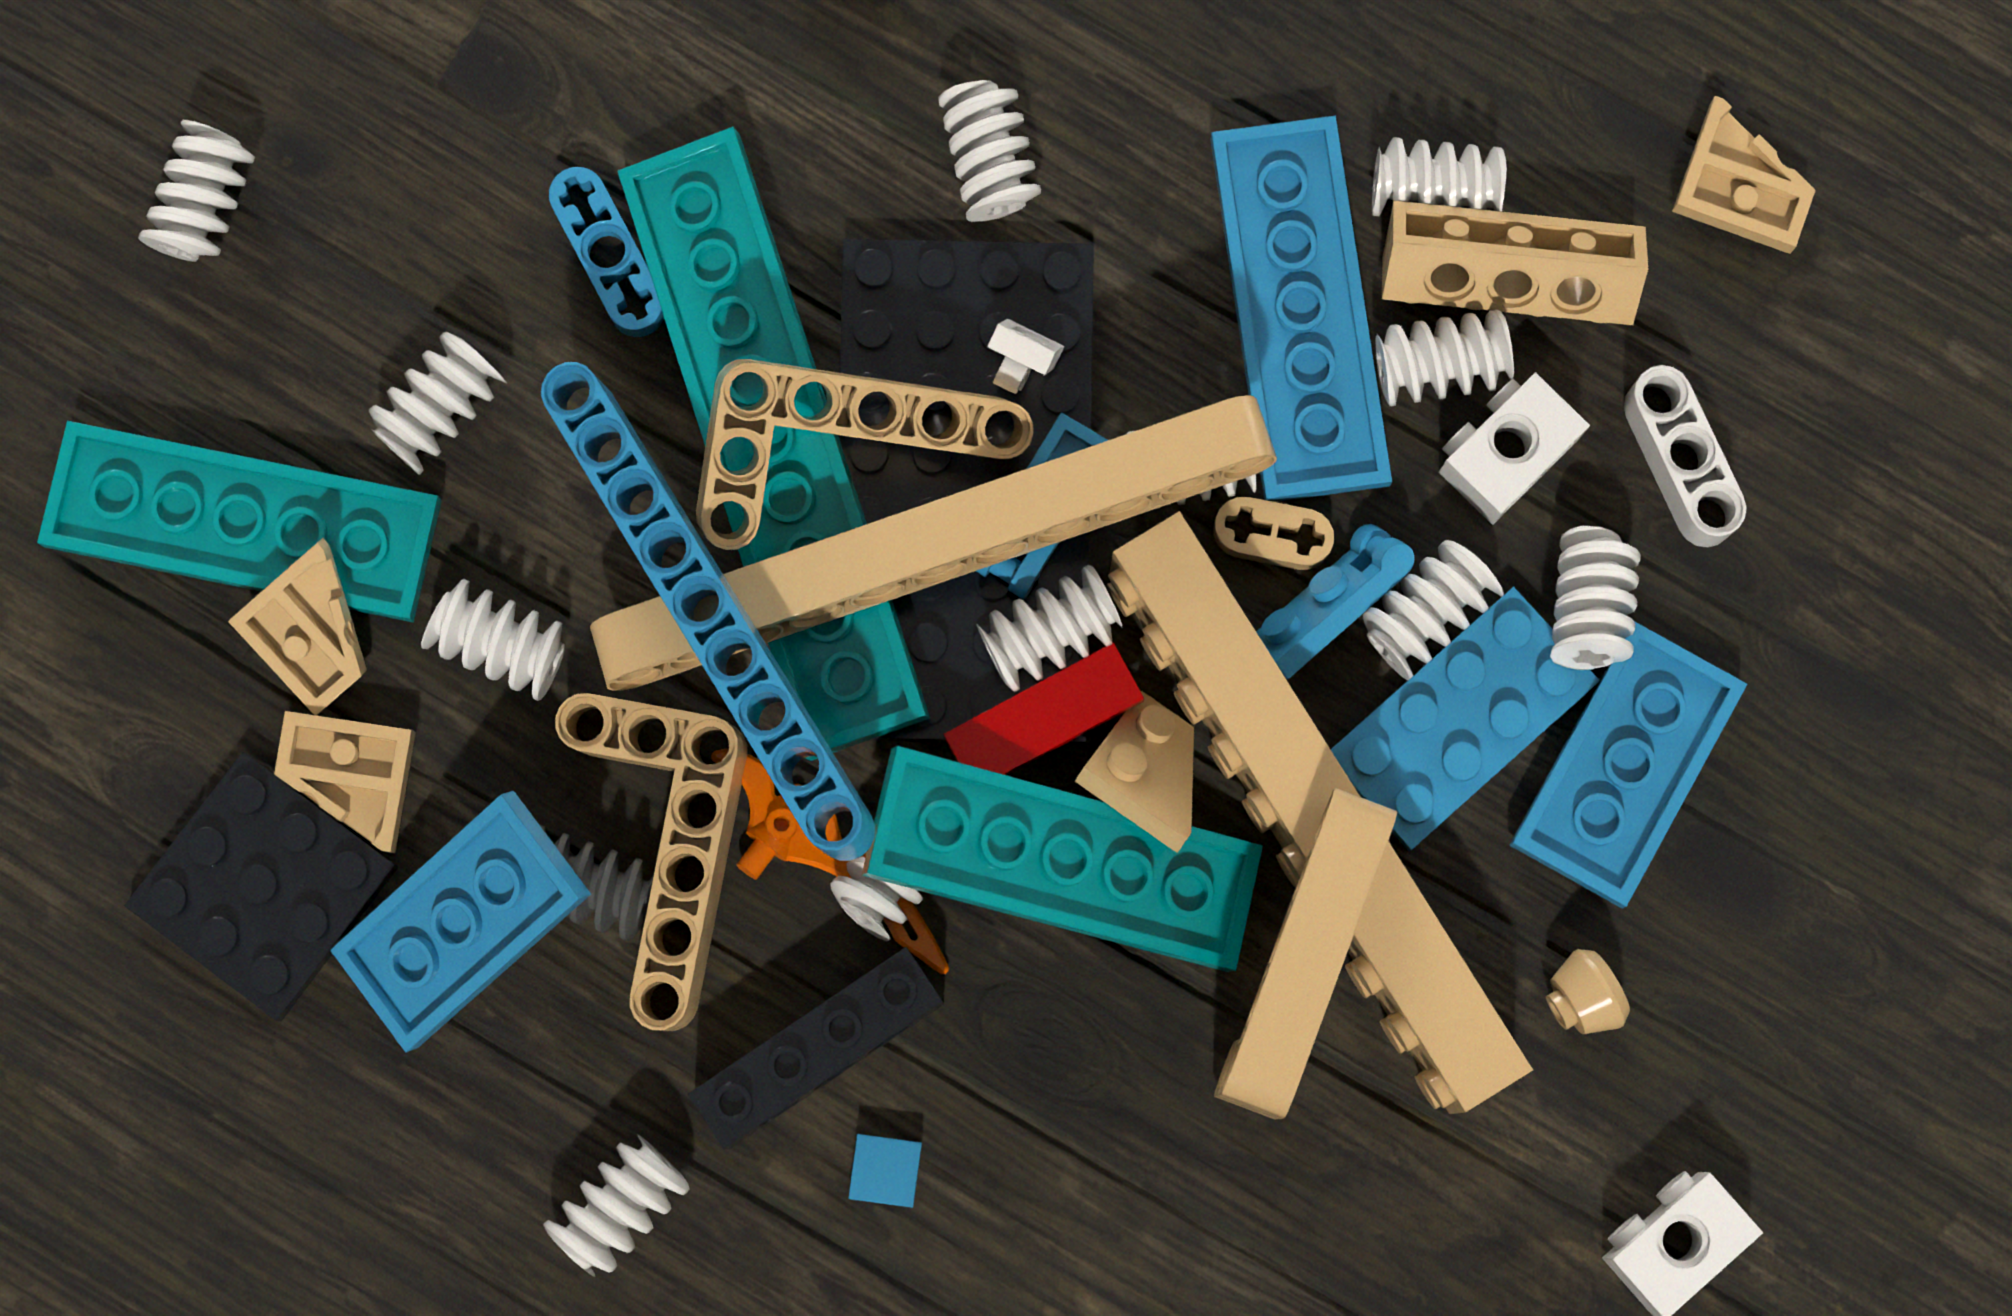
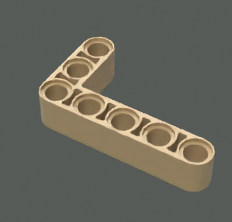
[696,359,1033,550]
[555,693,747,1031]
[1214,787,1397,1120]

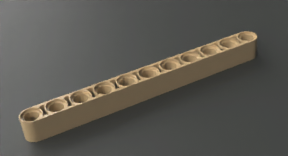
[590,395,1277,691]

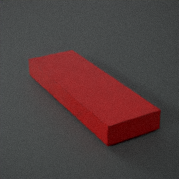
[943,643,1144,776]

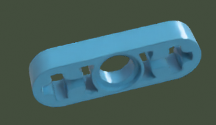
[549,167,664,337]

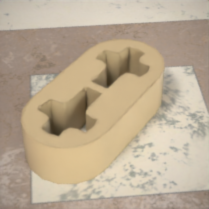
[1214,497,1334,570]

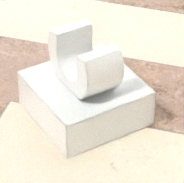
[987,319,1064,394]

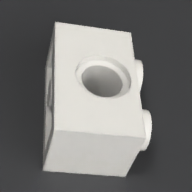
[1439,372,1590,525]
[1602,1171,1763,1316]

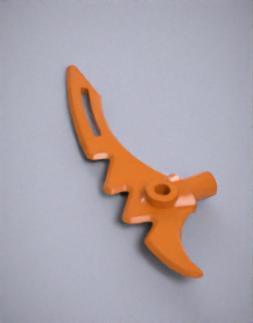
[711,749,949,974]

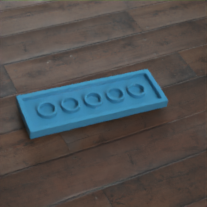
[1210,116,1392,502]

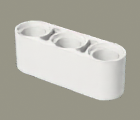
[1624,365,1747,547]

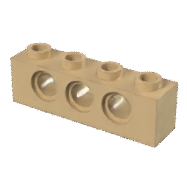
[1382,201,1648,325]

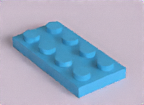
[1331,587,1600,852]
[1510,622,1747,908]
[330,791,591,1053]

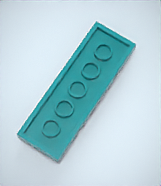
[37,421,442,623]
[861,746,1263,972]

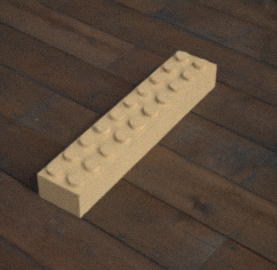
[1106,511,1533,1114]

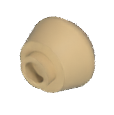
[1546,949,1630,1034]

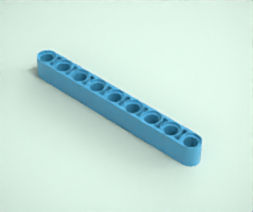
[541,362,875,861]

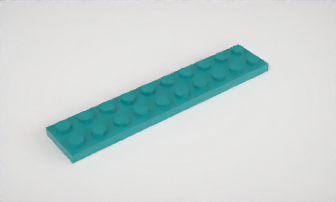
[618,127,930,761]

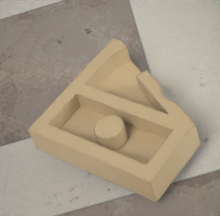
[1672,96,1815,254]
[228,538,367,715]
[1075,691,1194,853]
[274,711,416,853]

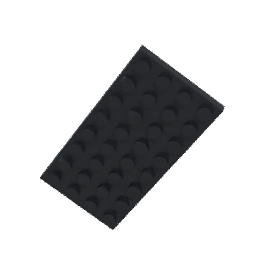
[838,239,1094,745]

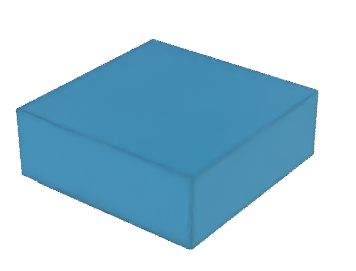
[848,1134,922,1208]

